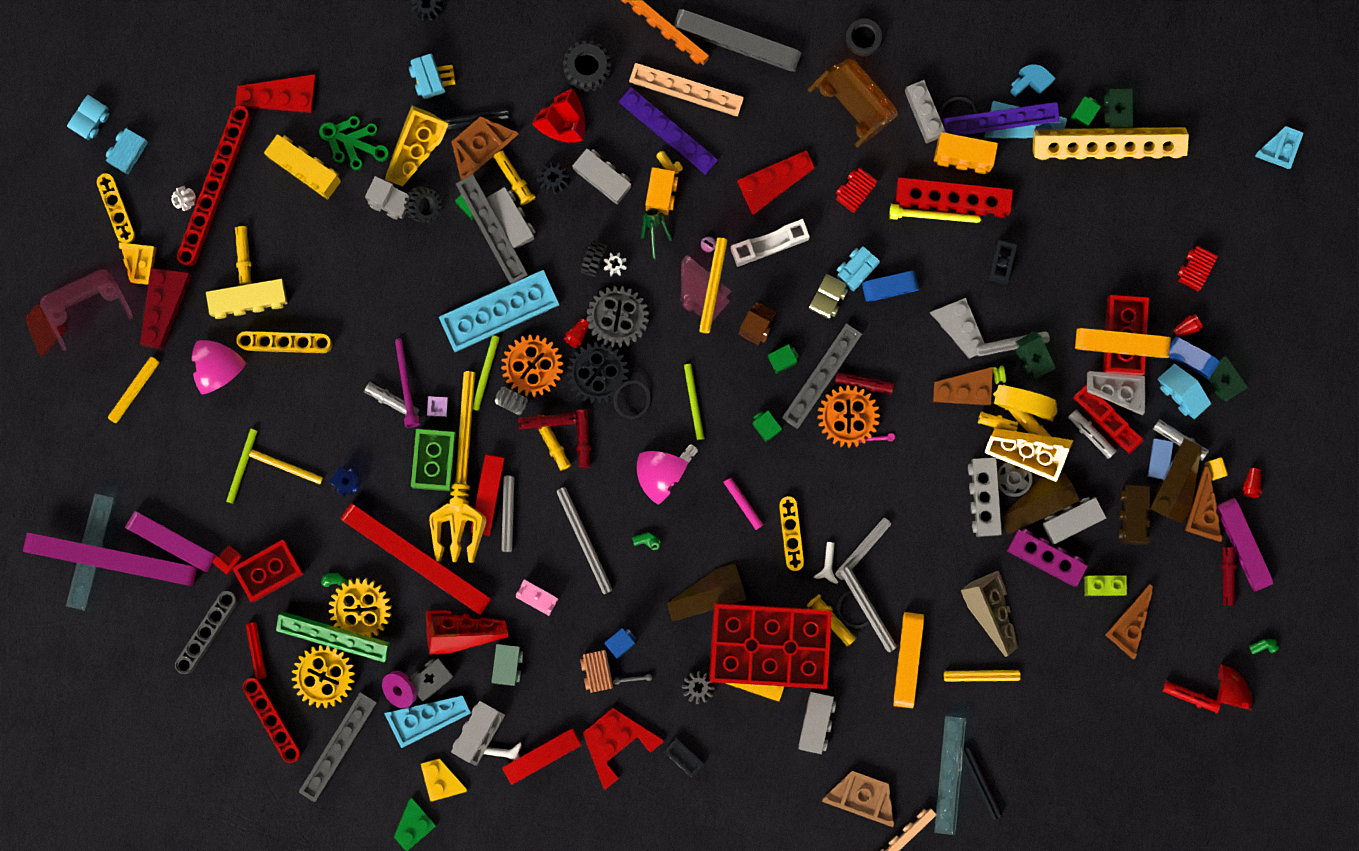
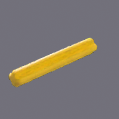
[108,357,159,423]
[944,670,1021,681]

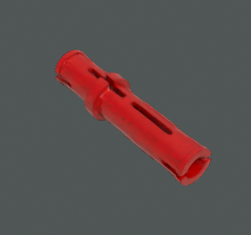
[1162,681,1221,714]

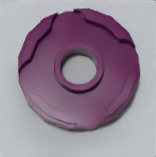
[382,671,417,708]

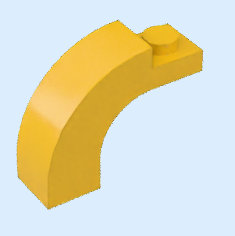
[994,385,1057,422]

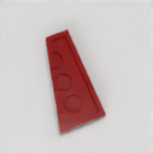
[235,74,316,113]
[737,150,815,216]

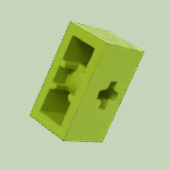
[1084,576,1127,596]

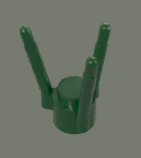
[641,209,672,259]

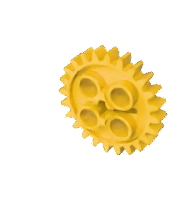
[329,577,392,637]
[292,645,355,708]

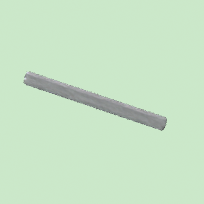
[557,487,612,594]

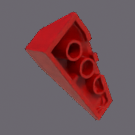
[426,610,508,654]

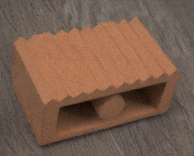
[580,650,614,693]

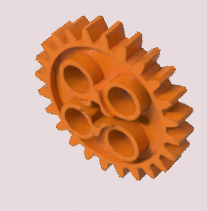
[501,335,563,397]
[817,385,880,448]

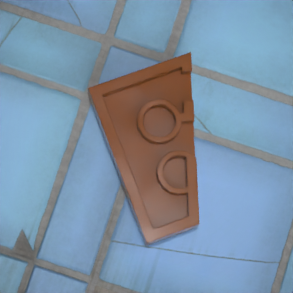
[933,367,993,406]

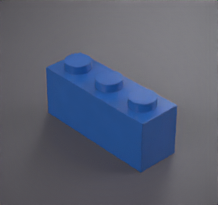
[605,628,636,659]

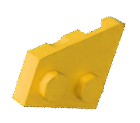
[421,759,467,801]

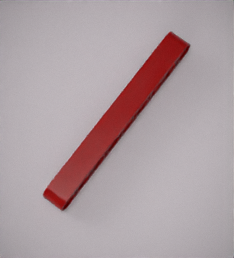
[177,106,251,267]
[340,503,491,615]

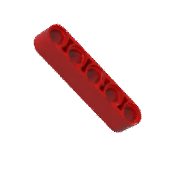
[243,678,301,763]

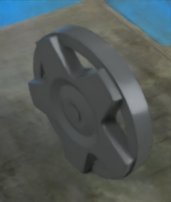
[997,462,1032,497]

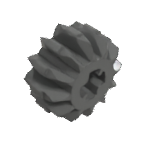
[494,387,528,415]
[682,671,715,704]

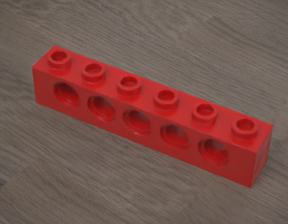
[895,178,1013,218]

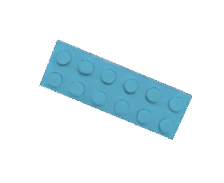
[439,270,559,352]

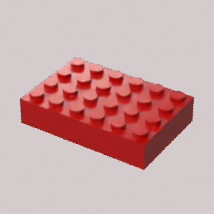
[709,603,832,689]

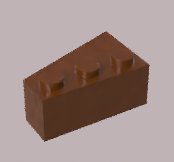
[739,302,777,345]

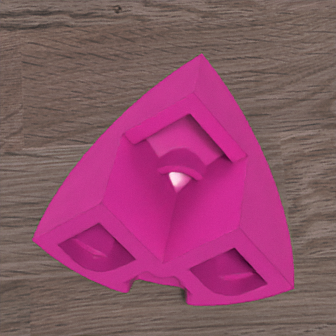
[192,340,246,394]
[637,451,688,504]

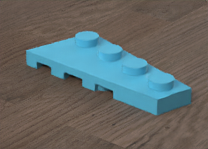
[984,101,1067,139]
[384,696,471,748]

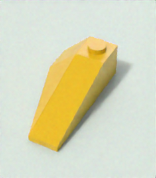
[385,105,449,186]

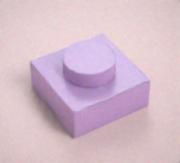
[427,396,448,417]

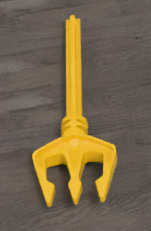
[430,371,486,563]

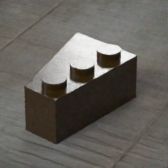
[1118,485,1150,545]

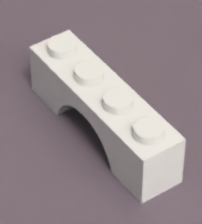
[731,219,810,267]

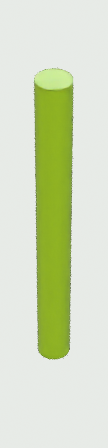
[472,336,499,411]
[684,364,704,440]
[226,429,258,504]

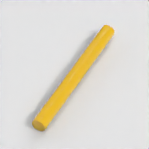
[249,450,323,484]

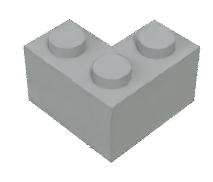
[365,176,410,220]

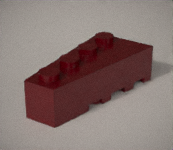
[140,268,192,349]

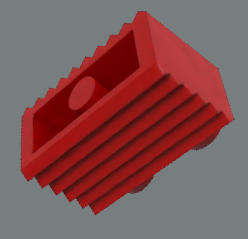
[836,168,878,213]
[1177,245,1218,291]

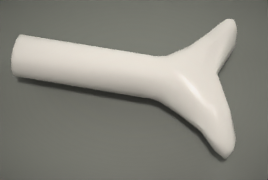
[814,542,838,584]
[484,743,521,761]

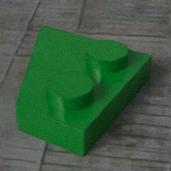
[394,798,436,851]

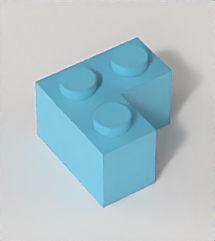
[1158,364,1211,419]

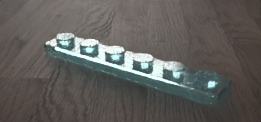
[66,494,114,611]
[934,716,966,835]

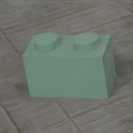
[491,644,523,686]

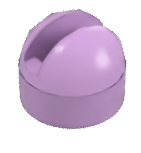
[701,236,716,252]

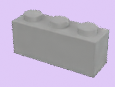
[905,80,946,143]
[572,149,631,204]
[486,187,535,250]
[1042,497,1106,545]
[798,692,836,754]
[451,701,505,766]

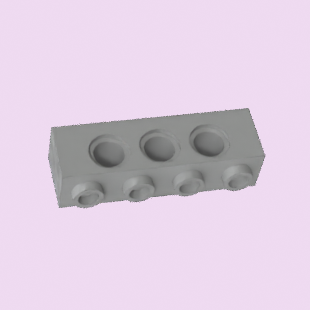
[968,458,1001,537]

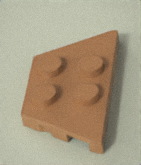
[822,771,894,827]

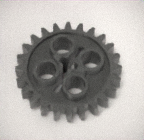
[587,286,649,347]

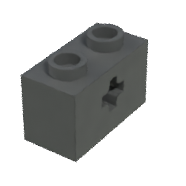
[410,658,454,701]

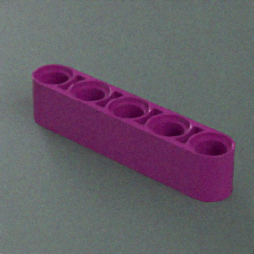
[1216,498,1273,592]
[125,511,216,572]

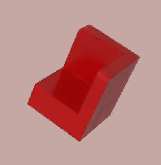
[212,546,244,575]

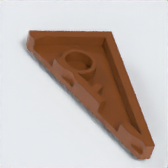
[1185,466,1222,542]
[1105,584,1153,660]

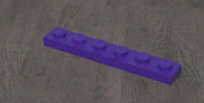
[619,87,718,175]
[943,102,1060,136]

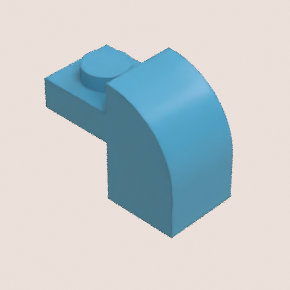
[1010,65,1055,97]

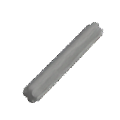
[976,331,1050,356]
[502,476,514,552]
[835,518,891,580]

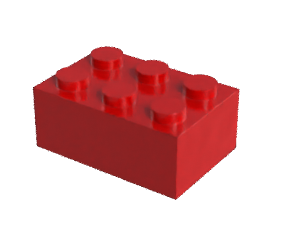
[232,540,304,602]

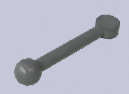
[612,673,653,685]

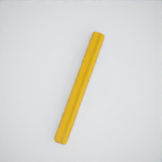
[700,238,727,333]

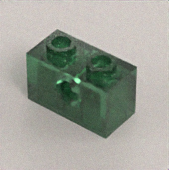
[1104,89,1133,128]
[1015,331,1055,379]
[1206,356,1248,402]

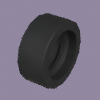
[846,19,882,56]

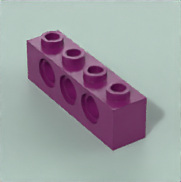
[1006,529,1087,587]

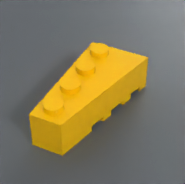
[264,134,341,200]
[985,428,1073,482]

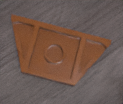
[451,117,518,180]

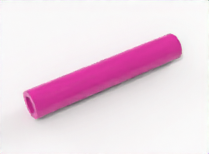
[724,477,764,530]

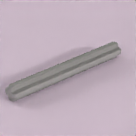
[840,566,897,652]

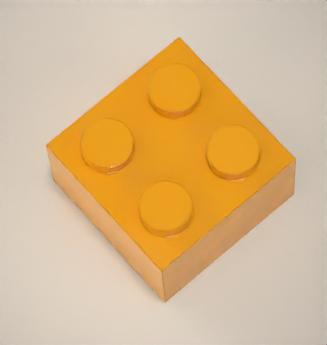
[646,167,678,215]

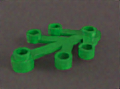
[319,116,389,170]

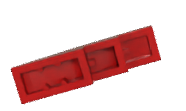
[1073,384,1143,454]
[471,454,505,536]
[502,728,582,785]

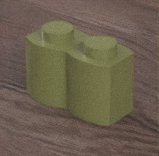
[809,274,848,319]

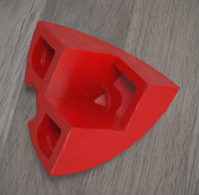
[532,88,585,142]
[1217,664,1252,710]

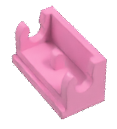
[516,580,559,616]

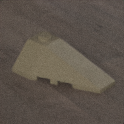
[961,571,1018,657]

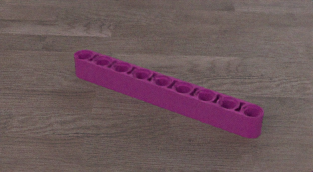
[23,533,197,586]

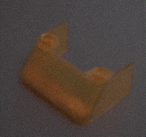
[808,59,898,147]

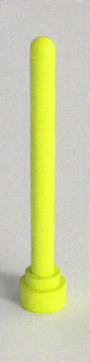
[890,204,981,223]

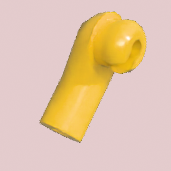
[657,151,683,174]

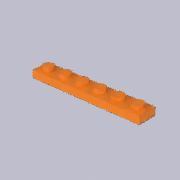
[621,0,709,65]

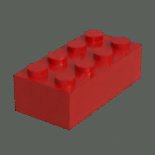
[1103,295,1149,376]

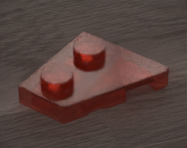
[25,304,67,357]

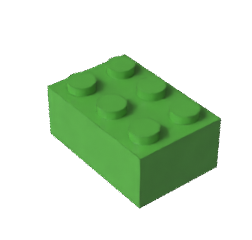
[411,429,456,491]

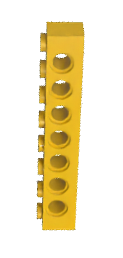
[1033,128,1189,160]

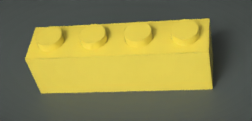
[206,279,288,319]

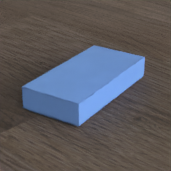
[1148,439,1173,479]

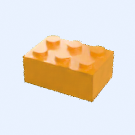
[934,132,998,174]

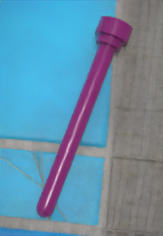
[395,338,420,428]

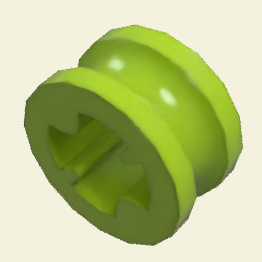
[993,366,1006,384]

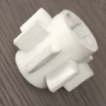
[172,186,196,211]
[604,253,626,276]

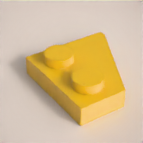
[119,243,156,285]

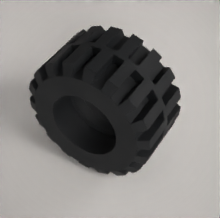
[563,40,611,92]

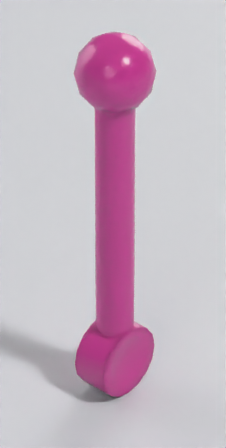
[858,433,895,443]

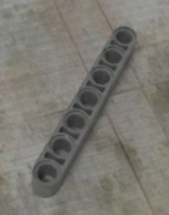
[673,9,802,71]

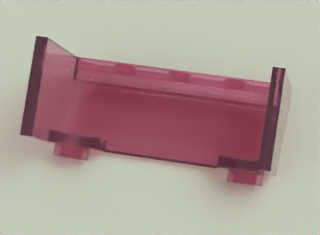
[681,255,731,322]
[40,269,133,351]

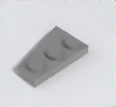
[930,298,985,359]
[1087,371,1145,415]

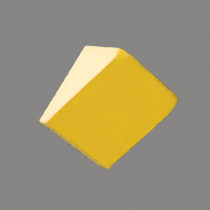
[1205,457,1228,480]

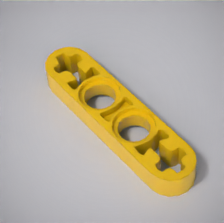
[97,173,135,244]
[779,496,804,571]

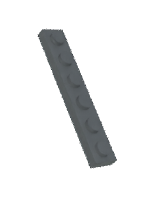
[455,174,528,284]
[782,324,862,429]
[299,692,377,802]

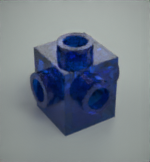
[329,466,361,496]

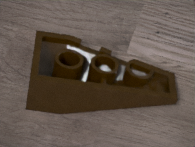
[1150,438,1202,523]
[1000,470,1080,534]
[667,563,747,622]

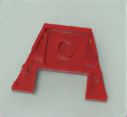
[583,708,664,789]

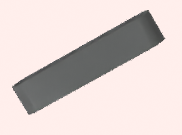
[175,591,238,674]

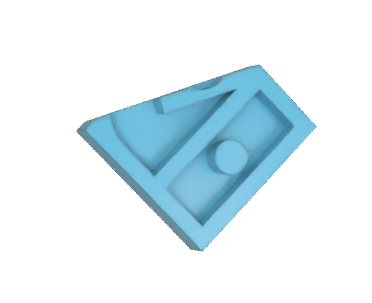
[1255,126,1303,169]

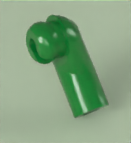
[632,532,660,550]
[321,573,349,589]
[1249,639,1279,654]

